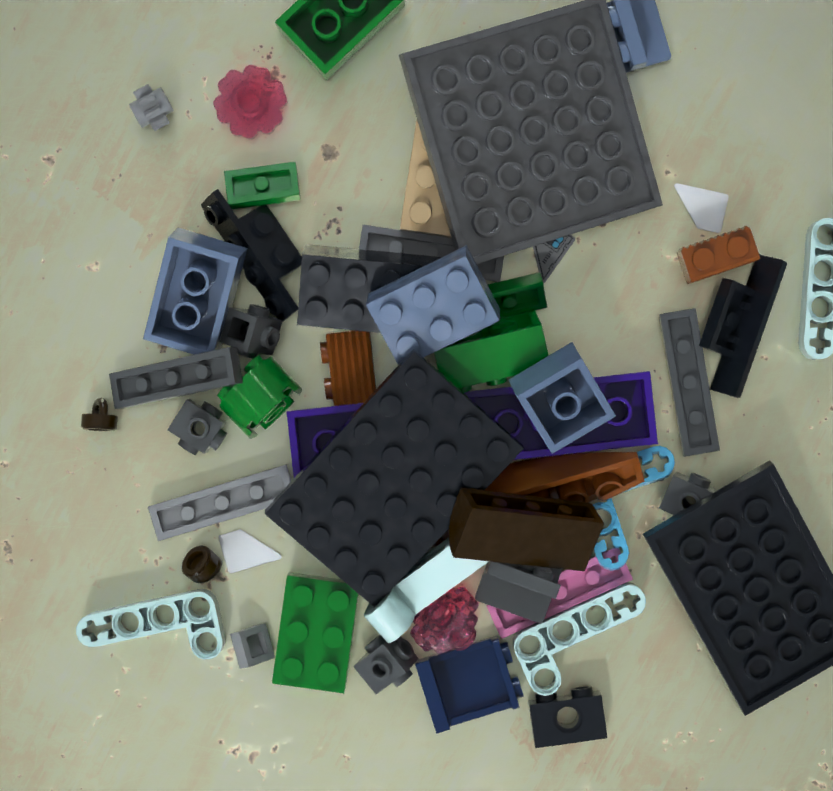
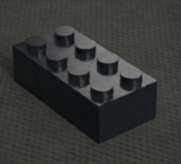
[297,244,442,333]

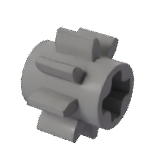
[129,84,174,131]

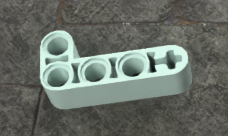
[798,218,833,360]
[364,537,489,643]
[513,583,646,696]
[76,589,226,659]

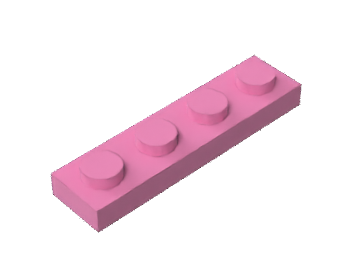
[486,548,633,639]

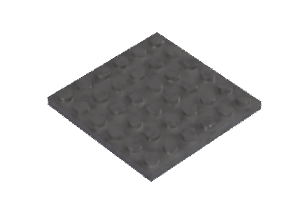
[399,0,663,264]

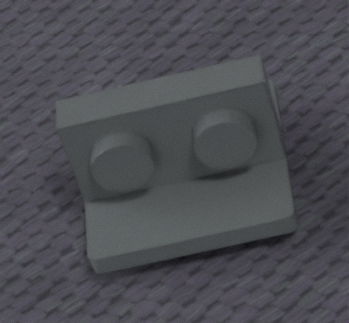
[475,561,562,623]

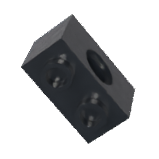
[528,686,608,748]

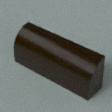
[449,488,604,571]

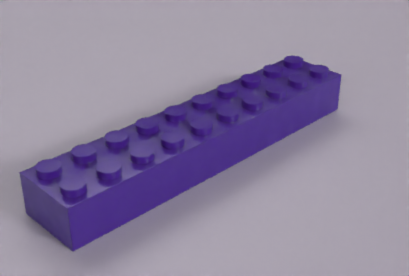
[286,371,658,478]

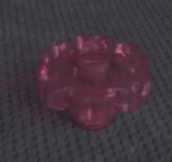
[213,65,288,140]
[410,587,479,654]

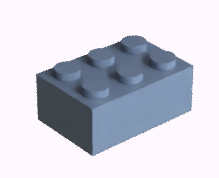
[143,227,247,355]
[366,245,500,365]

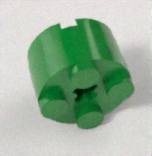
[217,355,302,439]

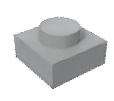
[230,623,275,669]

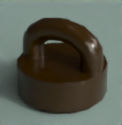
[81,398,118,431]
[182,545,222,583]

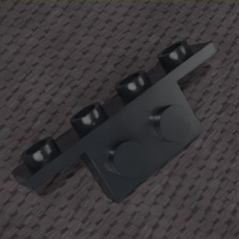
[201,189,302,322]
[699,254,787,398]

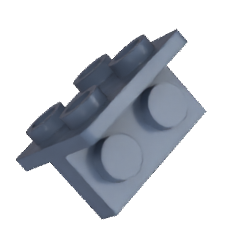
[607,0,671,73]

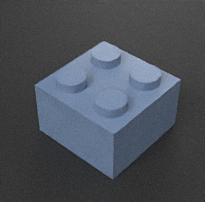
[509,342,616,454]

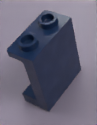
[415,635,524,734]

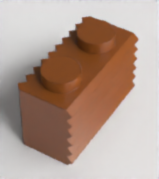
[677,226,760,284]
[320,331,376,406]

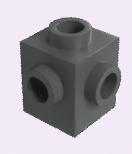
[220,304,283,359]
[168,399,227,455]
[659,472,716,517]
[353,635,419,694]

